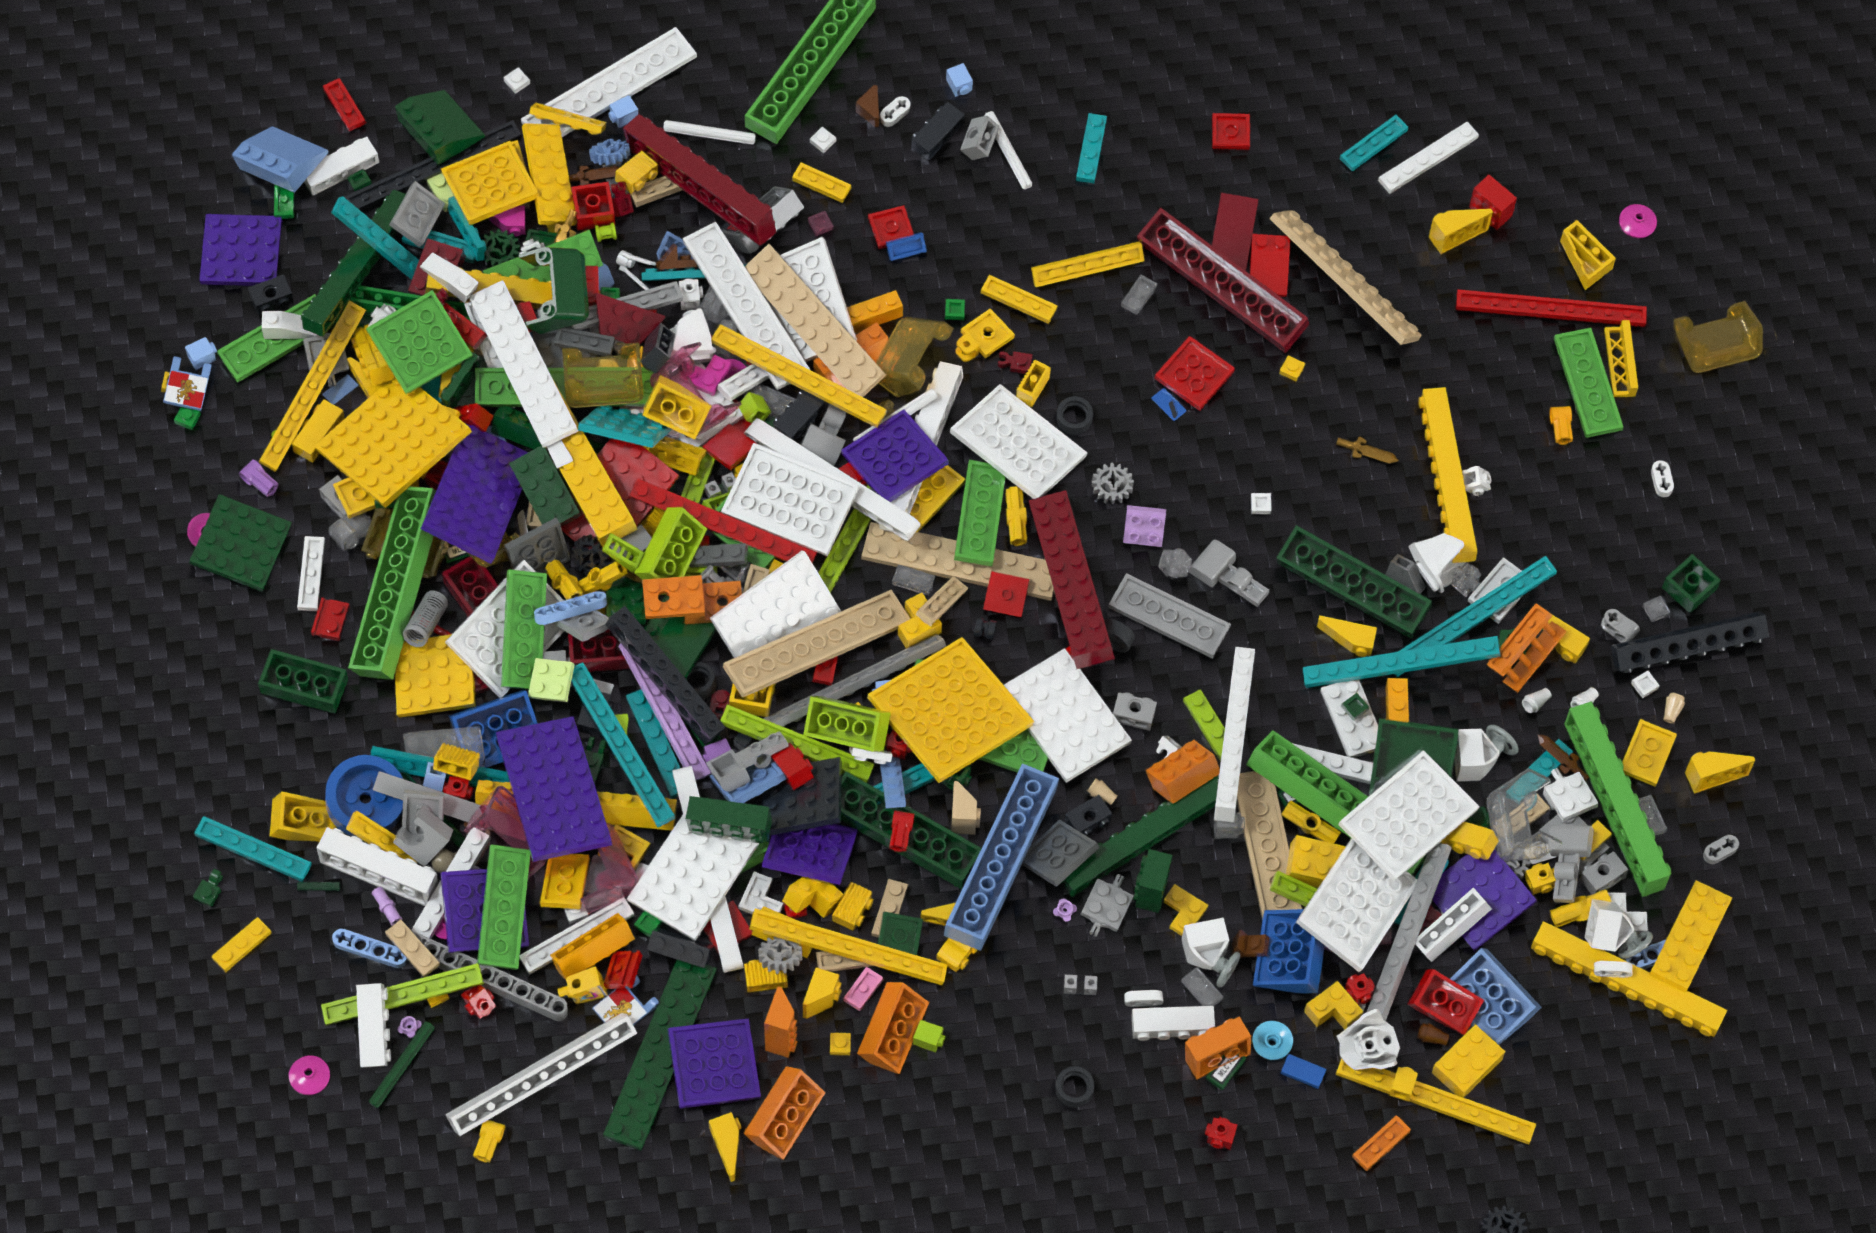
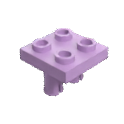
[1123,505,1166,547]

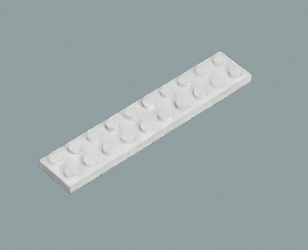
[521,27,697,137]
[683,222,810,390]
[469,280,578,448]

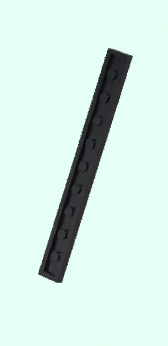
[344,120,522,211]

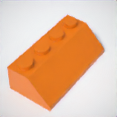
[814,322,898,388]
[857,982,929,1074]
[764,986,797,1058]
[744,1067,826,1160]

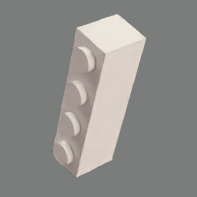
[304,137,379,196]
[1415,888,1492,962]
[356,983,391,1068]
[1131,1006,1215,1041]

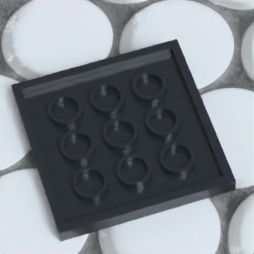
[762,757,842,836]

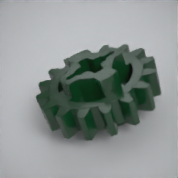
[484,229,521,267]

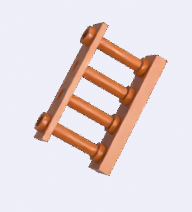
[1487,603,1567,693]

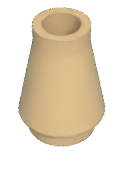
[1663,693,1685,724]
[1087,779,1118,805]

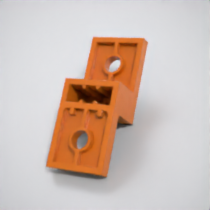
[642,575,742,624]

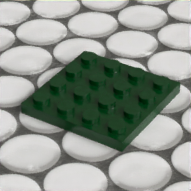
[189,494,292,592]

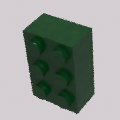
[1133,849,1172,913]

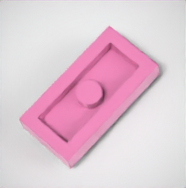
[843,967,883,1011]

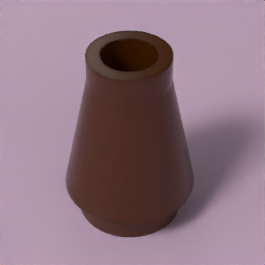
[1417,1023,1449,1046]

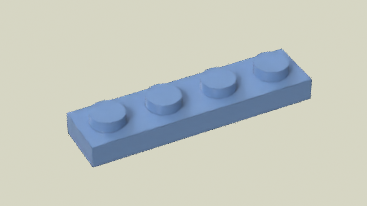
[880,757,906,808]

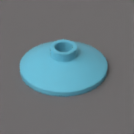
[1252,1021,1293,1060]

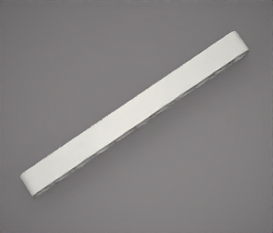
[744,418,921,541]
[672,766,744,973]

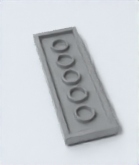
[1108,573,1231,658]

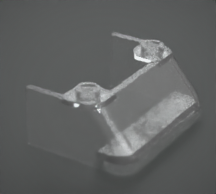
[1486,768,1562,861]

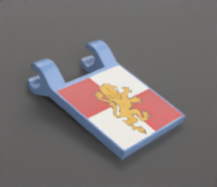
[163,356,211,411]
[592,975,659,1026]

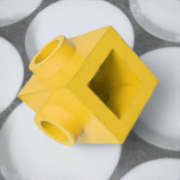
[1525,863,1556,895]

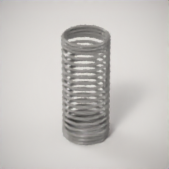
[403,591,448,647]

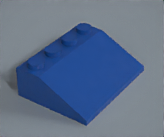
[449,690,538,768]
[1253,909,1325,993]

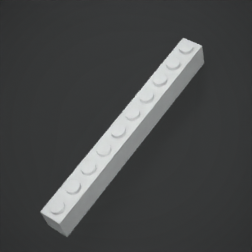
[879,361,963,532]
[1214,647,1255,822]
[446,1013,637,1136]

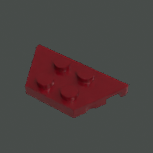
[594,292,665,347]

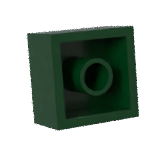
[1662,554,1720,613]

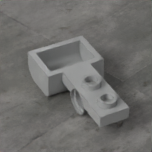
[800,404,846,466]
[1189,540,1269,607]
[706,731,789,791]
[1548,825,1594,903]

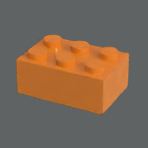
[1146,740,1220,804]
[1185,1016,1251,1079]

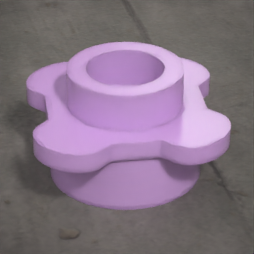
[1053,899,1077,922]
[398,1016,422,1038]

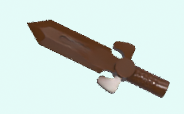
[569,166,619,185]
[1537,734,1589,781]

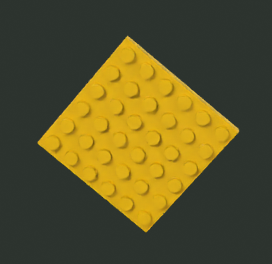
[314,376,472,508]
[868,637,1034,783]

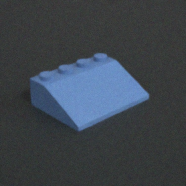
[232,126,328,193]
[1450,948,1542,1045]

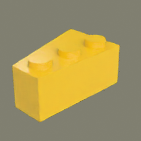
[1560,220,1616,290]

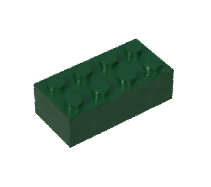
[509,445,582,527]
[258,649,348,714]
[685,796,772,843]

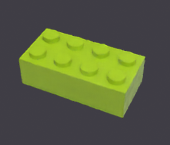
[634,507,707,595]
[803,696,891,752]

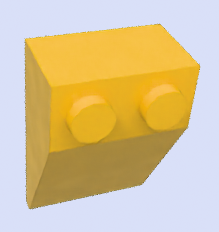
[1429,209,1493,254]
[642,375,712,439]
[1685,752,1755,794]
[270,792,336,841]

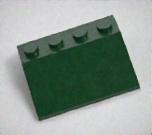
[395,90,485,166]
[644,595,717,679]

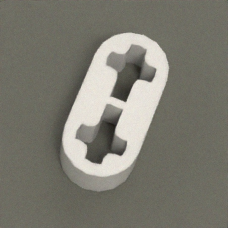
[880,96,910,127]
[1651,460,1674,497]
[1594,961,1632,978]
[1124,990,1163,1007]

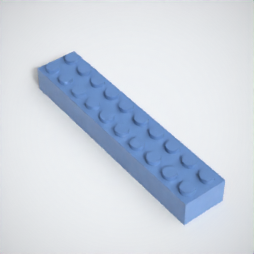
[944,763,1059,951]

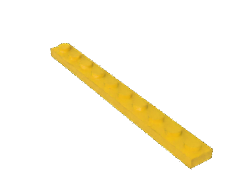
[259,300,366,472]
[711,324,887,428]
[749,908,948,985]
[1336,1058,1536,1145]

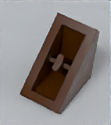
[856,85,879,127]

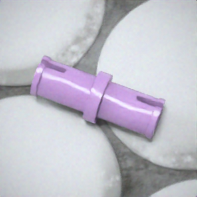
[372,887,402,926]

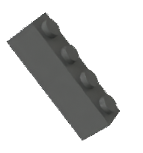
[722,186,804,254]

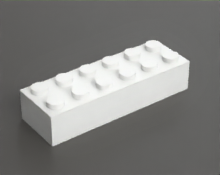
[317,827,439,906]

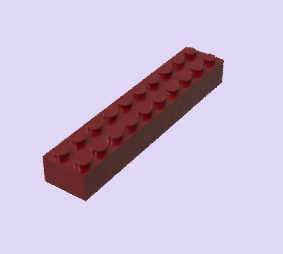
[623,114,776,246]
[1137,208,1309,353]
[1029,490,1114,670]

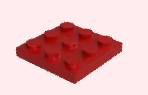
[1154,336,1235,411]

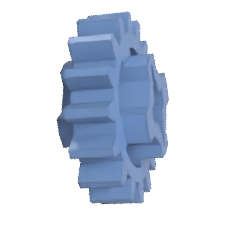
[589,139,631,166]

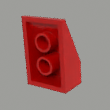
[1250,234,1290,297]
[1407,969,1484,1035]

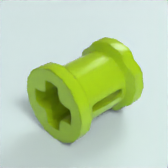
[595,222,617,242]

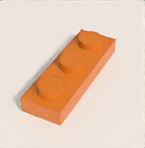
[1352,1115,1411,1171]

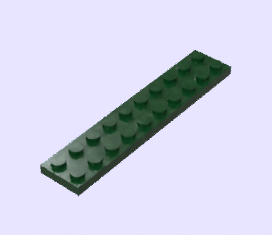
[603,959,717,1151]

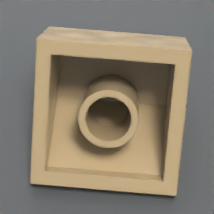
[951,781,981,835]

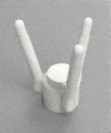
[616,250,656,290]

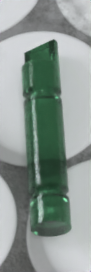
[297,882,340,890]

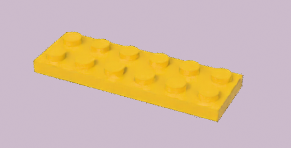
[522,123,577,226]
[1649,880,1732,992]

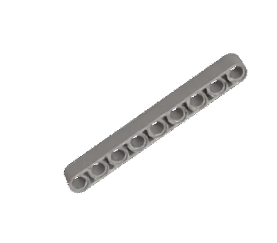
[413,932,568,1021]

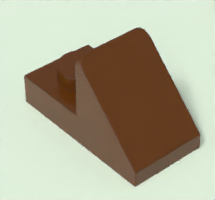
[656,244,697,269]
[1230,930,1270,958]

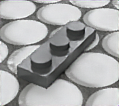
[554,327,615,357]
[689,543,748,568]

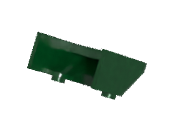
[519,247,589,334]

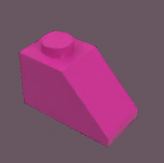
[488,206,526,236]

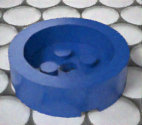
[325,755,403,838]

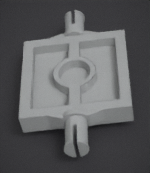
[303,333,349,387]
[1080,874,1134,937]

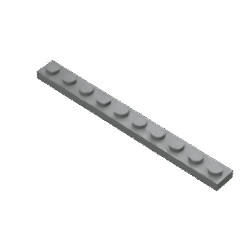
[763,634,946,727]
[1366,843,1452,1021]

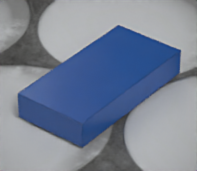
[886,232,927,261]
[1281,1054,1326,1089]

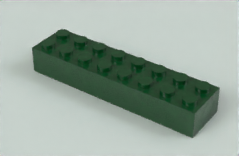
[1276,525,1432,639]
[841,772,982,889]

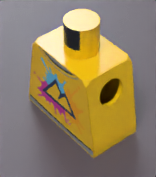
[558,966,608,1004]

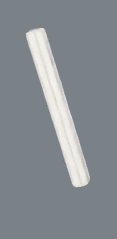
[985,111,1032,190]
[663,120,756,144]
[853,389,937,441]

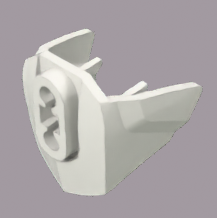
[669,308,716,364]
[1409,533,1469,593]
[1339,1009,1400,1070]

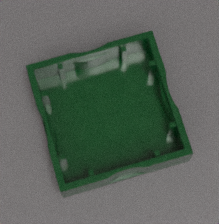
[1368,718,1459,797]

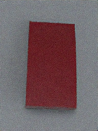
[1212,193,1258,271]

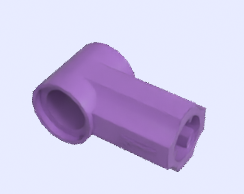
[239,460,279,497]

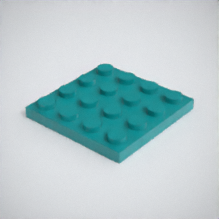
[578,405,672,448]

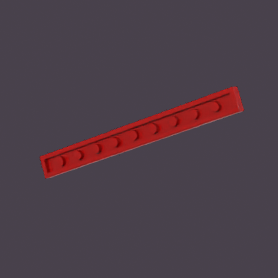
[1456,290,1647,327]
[629,478,817,563]

